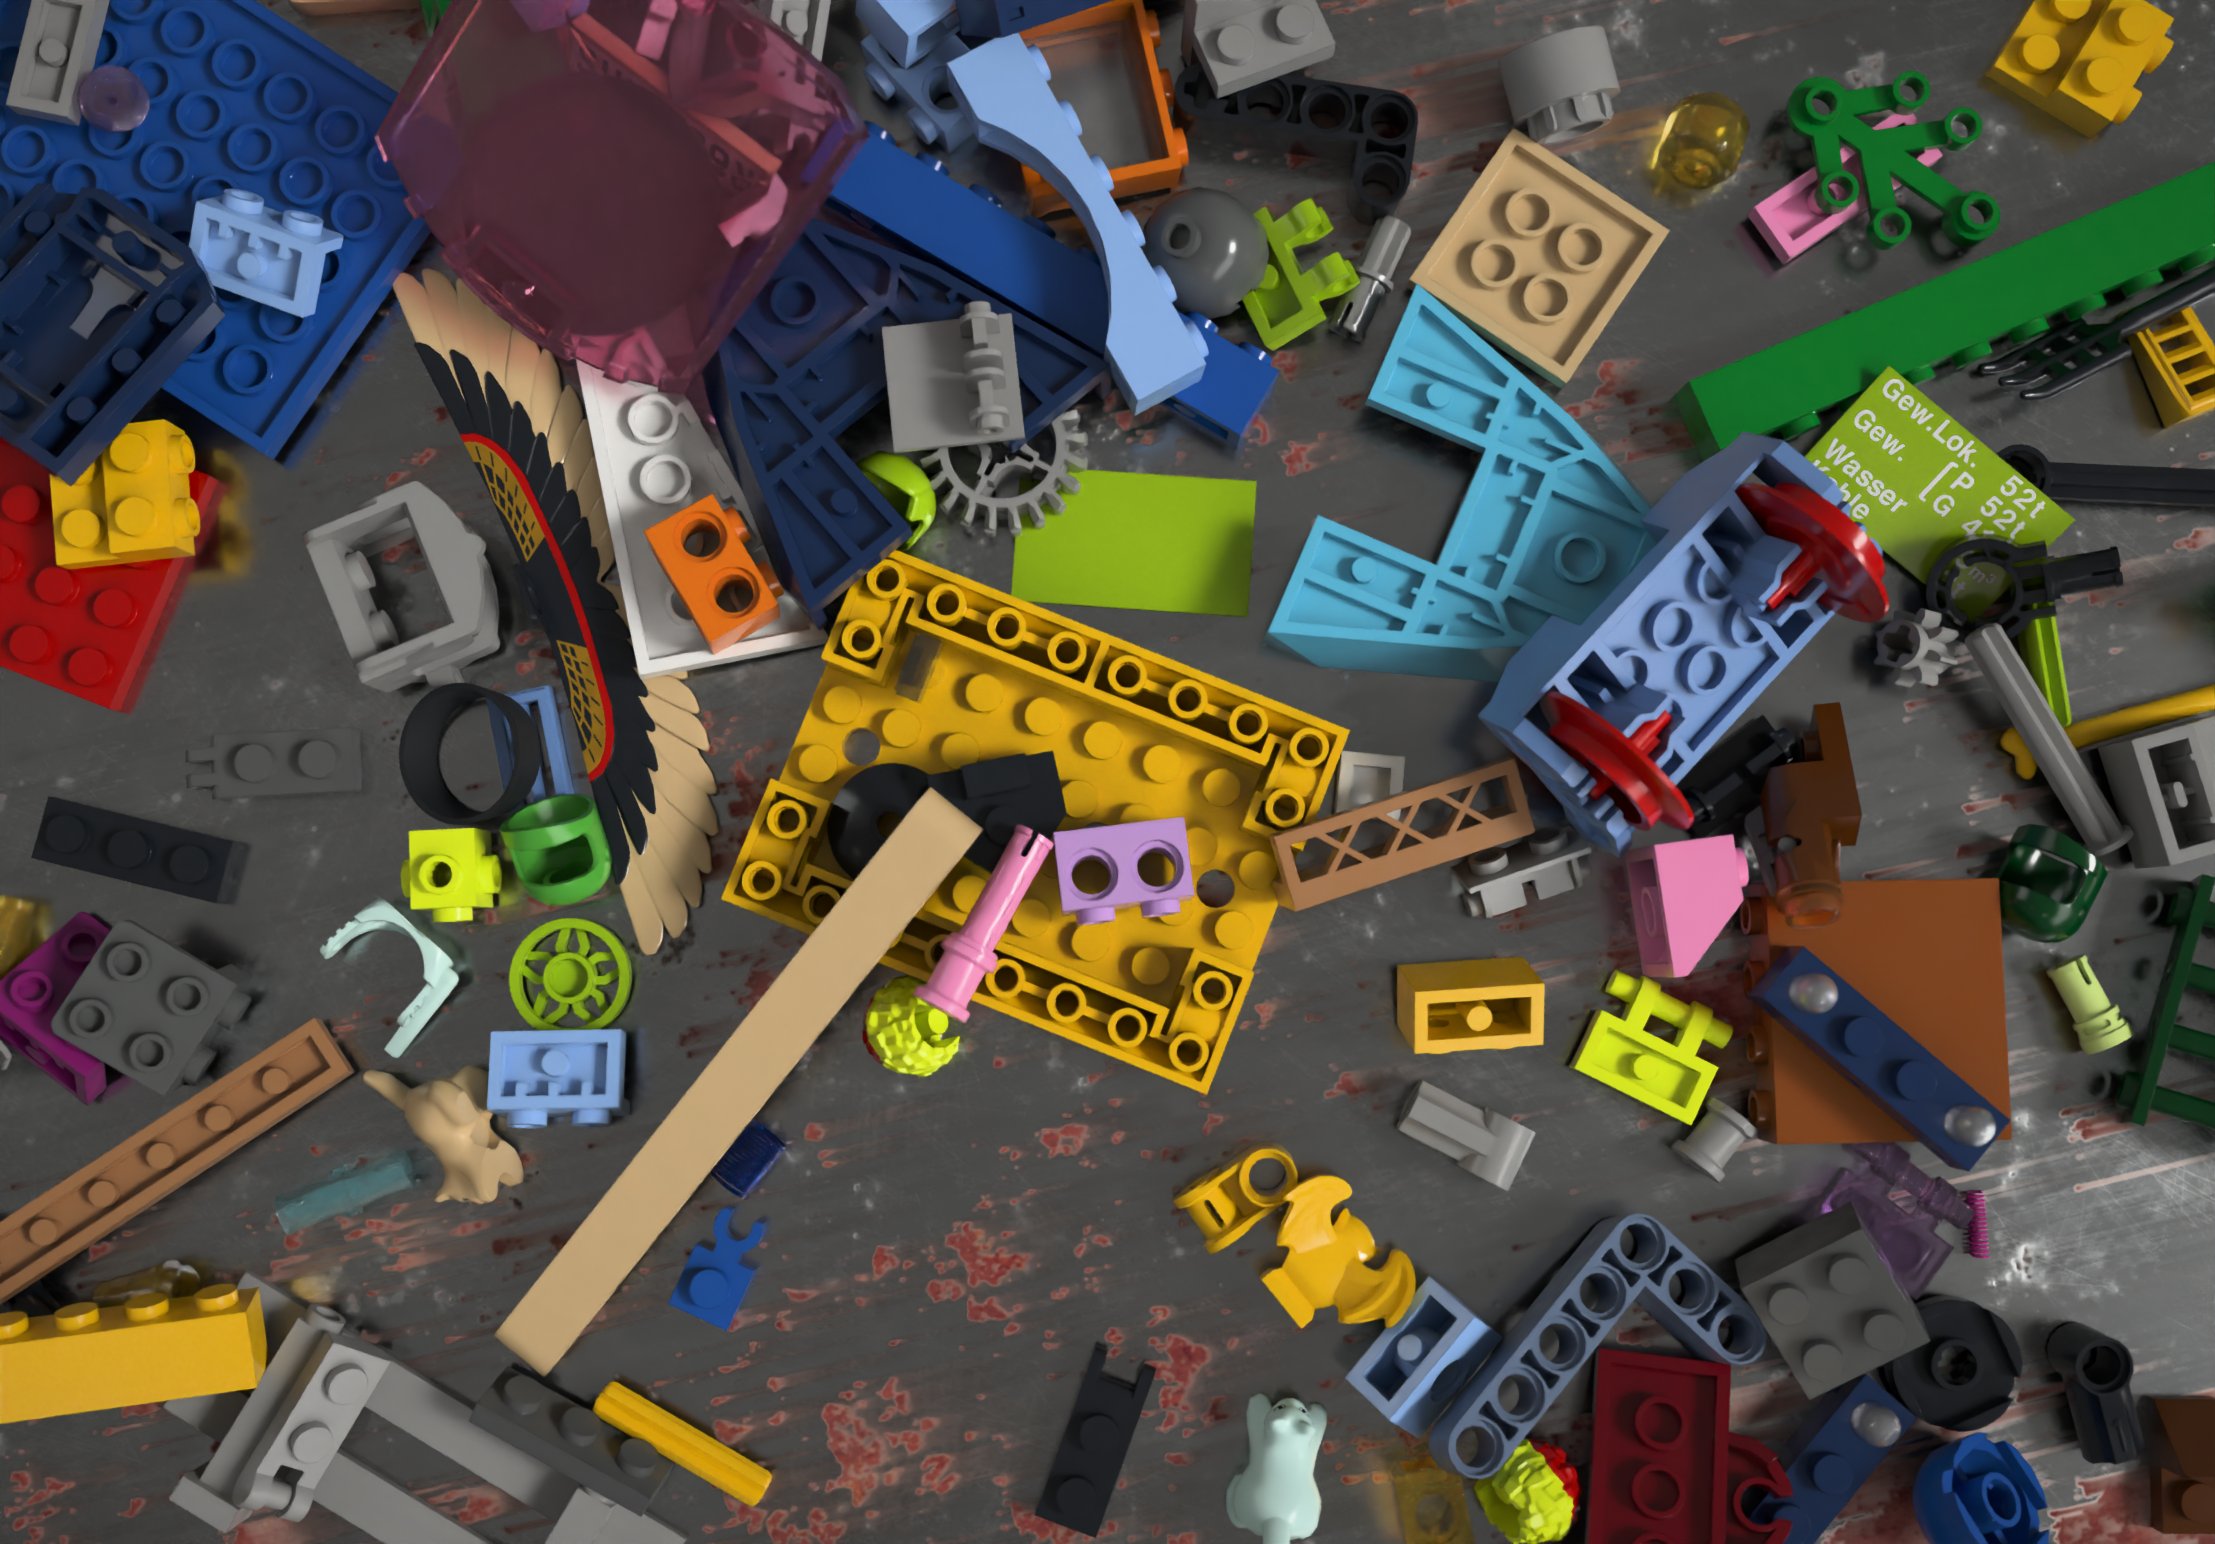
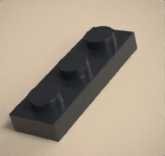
[31,796,242,904]

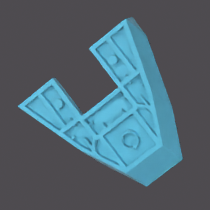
[1262,283,1657,682]

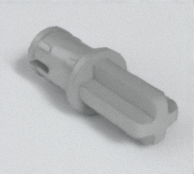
[1327,215,1411,342]

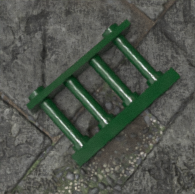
[2115,874,2215,1130]

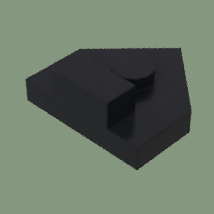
[925,750,1067,874]

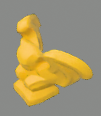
[1259,1174,1416,1329]

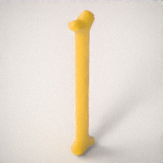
[2000,683,2215,780]

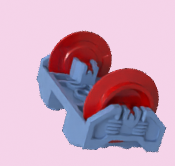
[1477,431,1889,858]

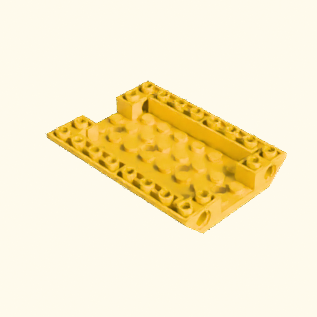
[721,550,1350,1095]

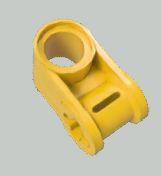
[1172,1142,1298,1255]

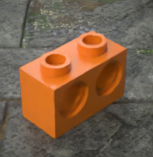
[643,493,784,655]

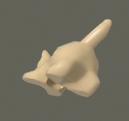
[362,1065,524,1204]

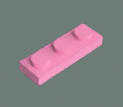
[1747,113,1943,265]

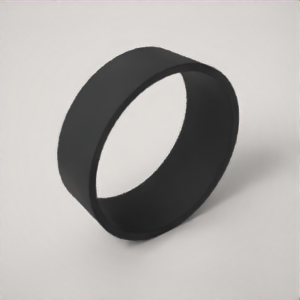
[399,683,541,825]

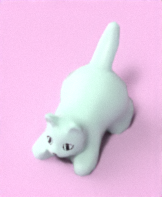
[1226,1393,1328,1544]

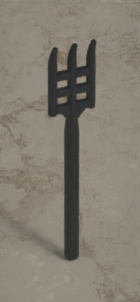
[1977,266,2215,400]

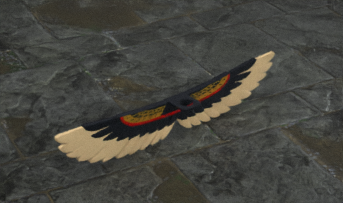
[392,268,719,956]

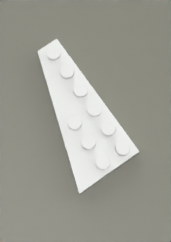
[571,328,829,680]

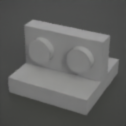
[1180,0,1336,99]

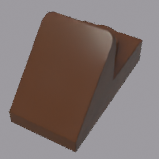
[2147,1396,2215,1534]

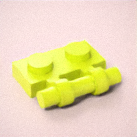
[1569,969,1733,1126]

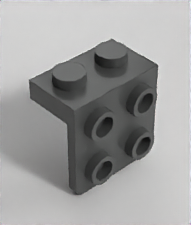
[51,920,254,1097]

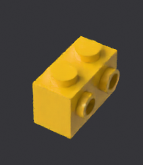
[1397,957,1545,1054]

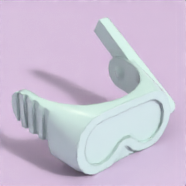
[319,897,459,1058]

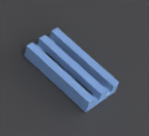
[486,685,574,816]

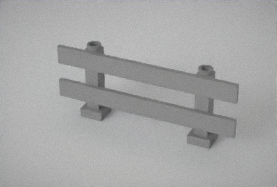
[163,1270,688,1544]

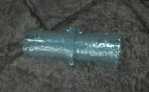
[274,1148,416,1236]

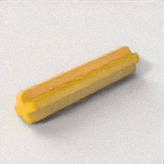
[592,1381,772,1506]

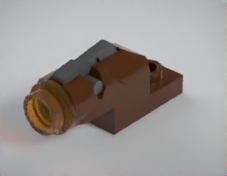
[1744,702,1862,929]

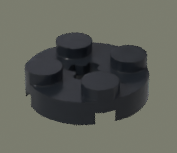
[1884,1296,2023,1432]

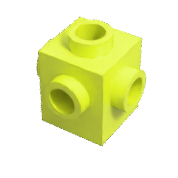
[401,828,502,922]

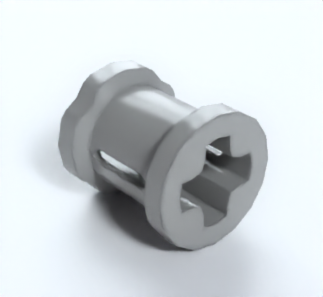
[1671,1096,1759,1183]

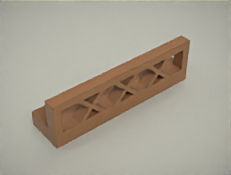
[1269,757,1535,912]

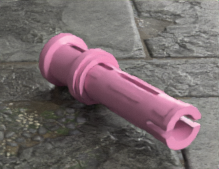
[913,824,1054,1023]

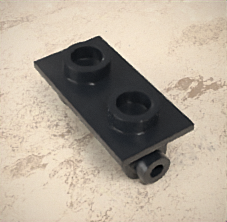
[1676,715,1800,839]

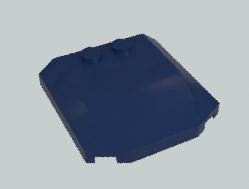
[0,183,226,487]

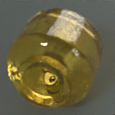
[1658,92,1750,189]

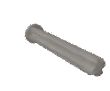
[1965,623,2134,857]

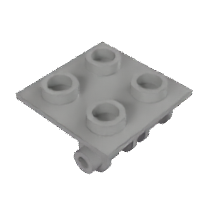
[882,301,1025,453]

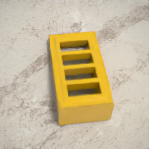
[2117,305,2215,428]

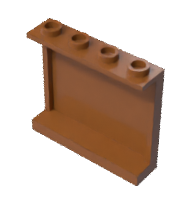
[1740,878,2012,1145]

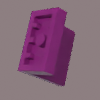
[0,912,110,1106]

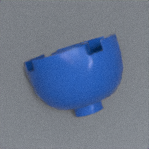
[1912,1432,2050,1544]

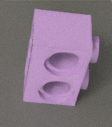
[1053,817,1194,926]

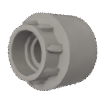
[1498,25,1621,145]

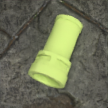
[2046,954,2135,1055]

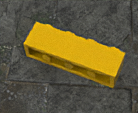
[0,1284,270,1424]

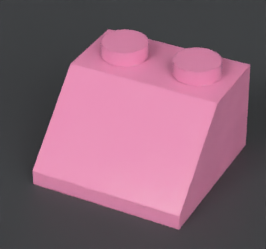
[1624,834,1749,978]

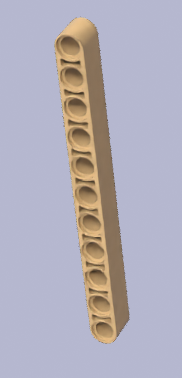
[493,787,983,1377]

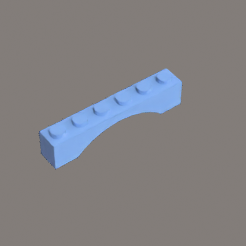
[947,33,1209,416]

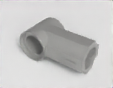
[1396,1080,1536,1191]

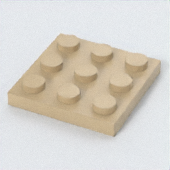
[1406,127,1670,389]

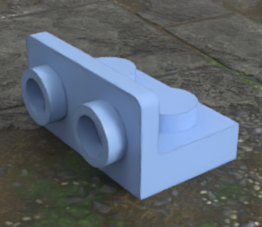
[189,189,344,318]
[487,1029,630,1129]

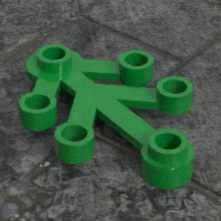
[1786,71,2000,250]

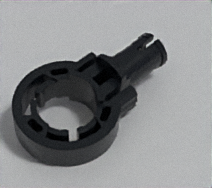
[1926,534,2124,643]

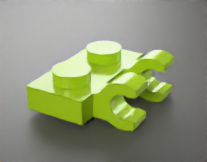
[1242,198,1361,351]

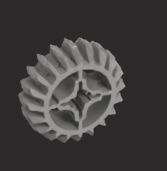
[918,408,1088,537]

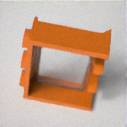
[992,0,1189,218]

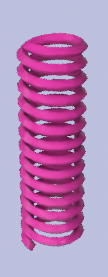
[1966,1190,1990,1258]

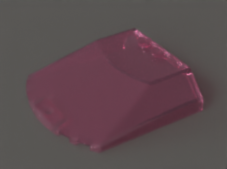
[374,0,871,395]

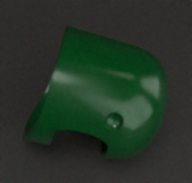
[1995,824,2108,943]

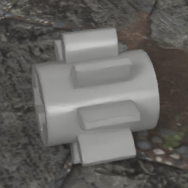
[1874,608,1959,687]

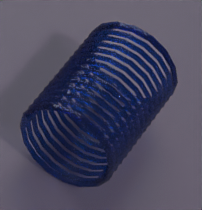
[710,1120,787,1199]

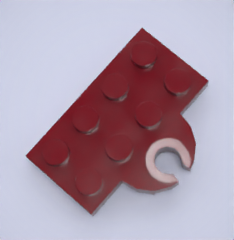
[1585,1348,1794,1544]

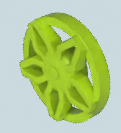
[509,918,632,1031]

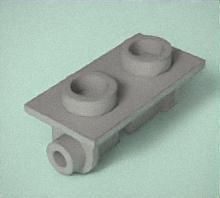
[1451,826,1592,919]

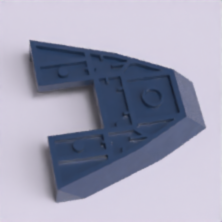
[686,208,1111,631]

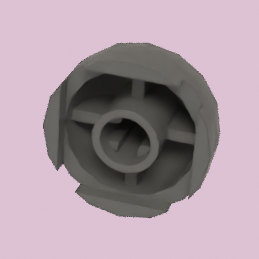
[1140,187,1269,319]

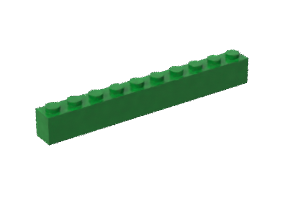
[1673,161,2215,462]

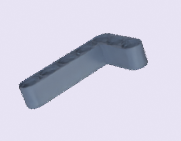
[1429,1213,1767,1479]

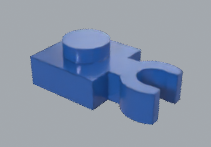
[668,1204,766,1331]

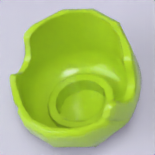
[855,450,936,551]

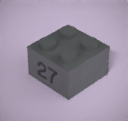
[1735,1201,1931,1400]

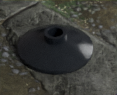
[827,763,929,880]

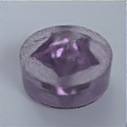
[77,66,149,134]

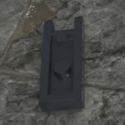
[1035,1345,1156,1538]

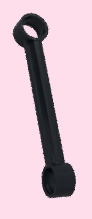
[1996,444,2215,507]

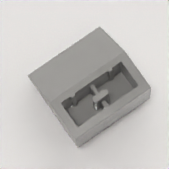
[2097,715,2215,869]

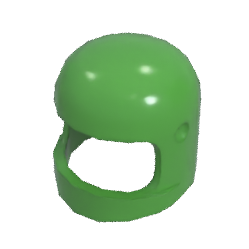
[499,793,612,905]

